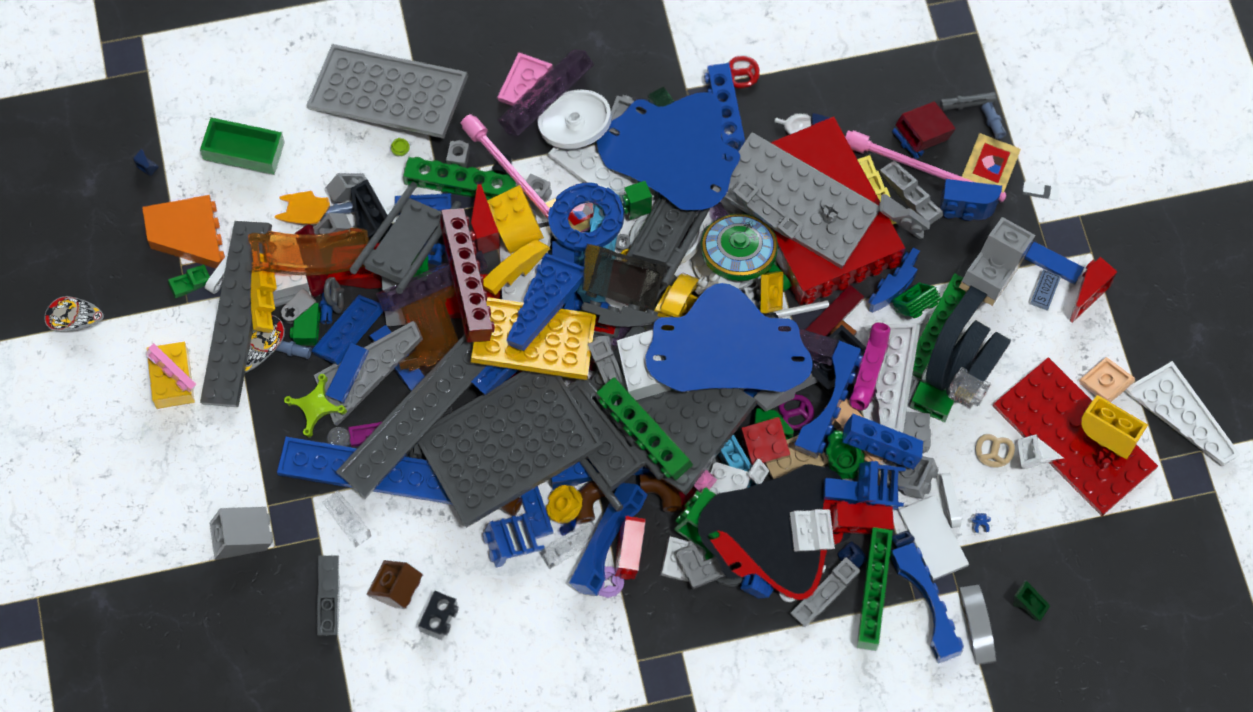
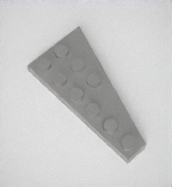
[314,321,423,426]

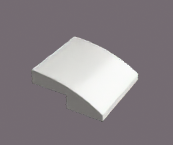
[790,510,835,552]
[660,536,706,582]

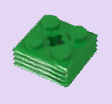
[891,282,942,318]

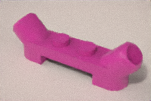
[849,322,891,411]

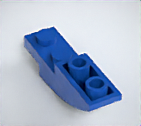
[868,248,920,313]

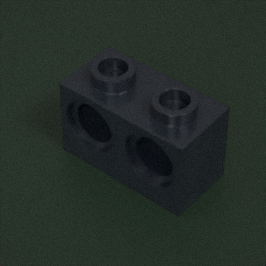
[418,590,459,640]

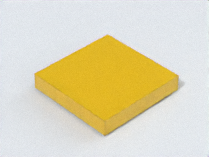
[760,271,783,313]

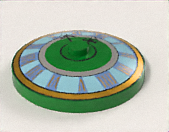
[701,214,778,281]

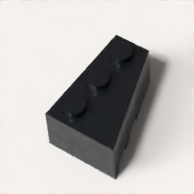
[351,179,393,245]

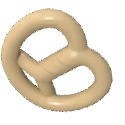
[976,434,1015,467]

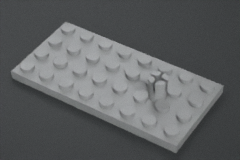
[307,44,468,138]
[712,132,880,269]

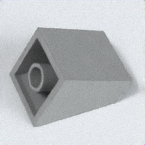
[210,507,273,560]

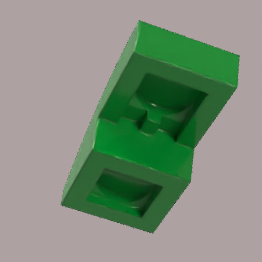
[168,265,210,298]

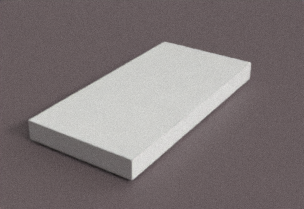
[898,495,969,581]

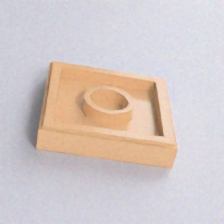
[1079,357,1135,402]

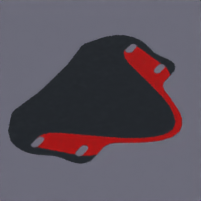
[698,464,852,600]

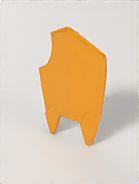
[274,191,330,224]

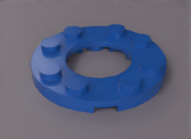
[548,183,624,251]

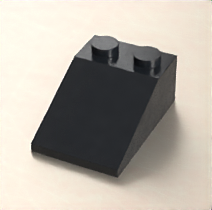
[811,325,866,391]

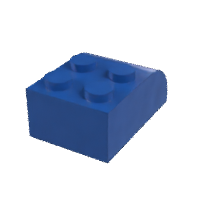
[940,179,1002,221]

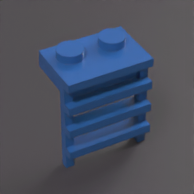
[857,461,906,507]
[483,513,545,568]

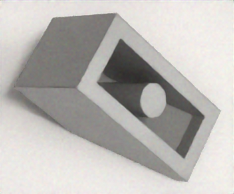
[325,173,367,202]
[314,213,353,250]

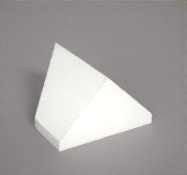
[1018,435,1063,469]

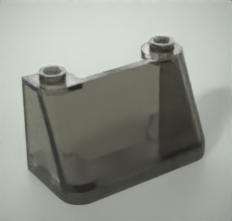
[582,244,666,312]

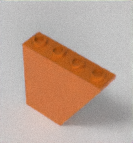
[142,195,225,269]

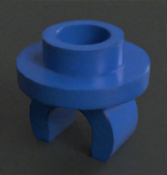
[971,513,991,533]

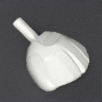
[775,114,811,135]

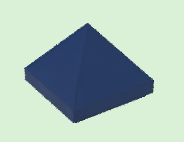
[892,530,915,548]

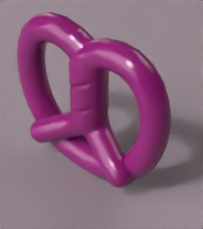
[778,394,814,431]

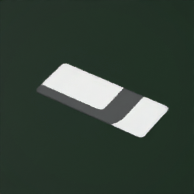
[1023,182,1060,201]

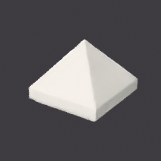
[748,459,770,485]

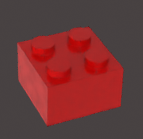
[741,417,791,466]

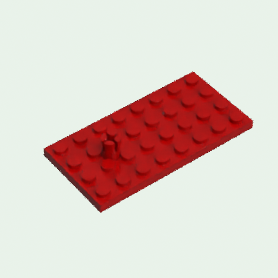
[993,357,1158,516]

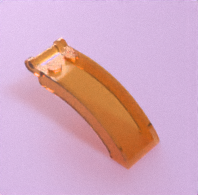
[248,227,369,275]

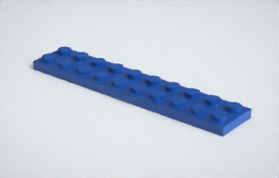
[277,437,453,505]

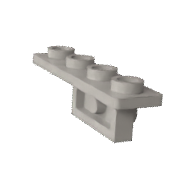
[879,194,930,239]

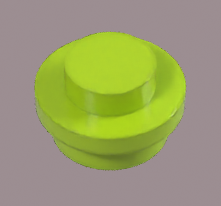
[391,138,410,156]

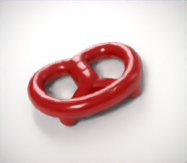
[729,56,760,88]

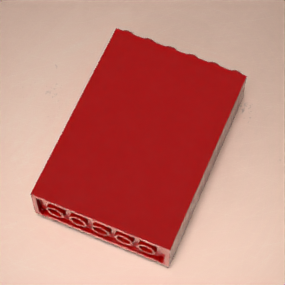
[770,116,905,306]

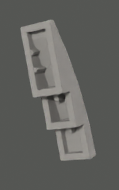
[880,161,943,225]

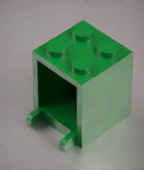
[674,487,720,560]

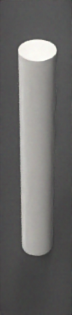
[774,300,829,318]

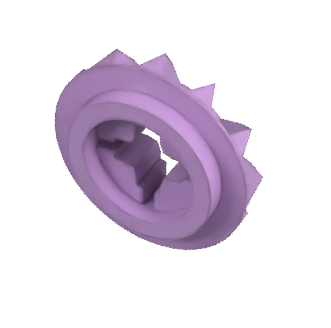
[598,566,624,598]

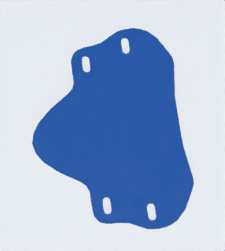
[597,92,740,210]
[646,283,812,392]

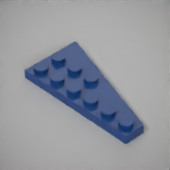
[507,253,591,351]

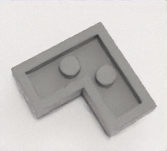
[676,544,725,589]

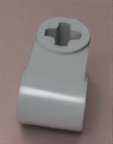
[281,288,317,324]

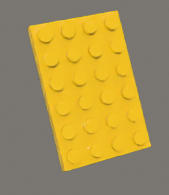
[471,297,596,380]

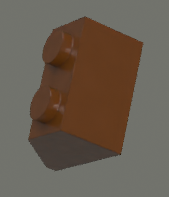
[366,560,423,609]

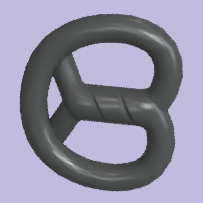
[324,277,345,314]

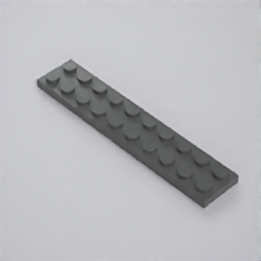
[200,221,272,407]
[336,335,487,499]

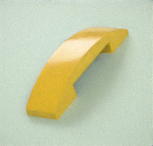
[660,273,699,317]

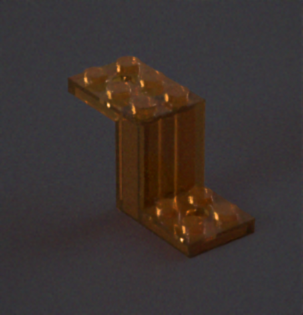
[399,283,458,371]

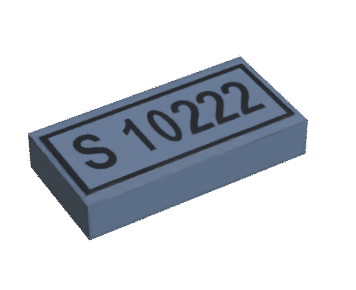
[1030,270,1061,311]

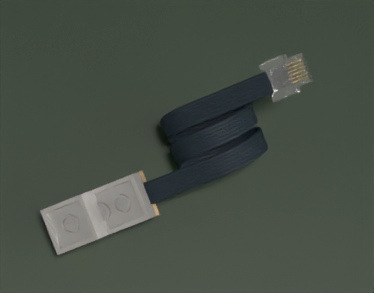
[926,217,1035,409]

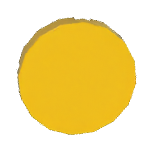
[546,485,583,524]

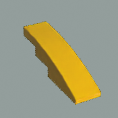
[483,239,550,295]
[251,252,277,333]

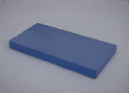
[312,295,386,365]

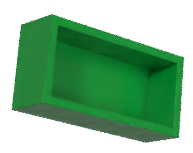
[200,117,285,175]

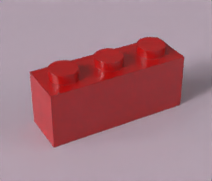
[830,501,894,534]

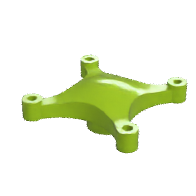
[284,374,347,437]

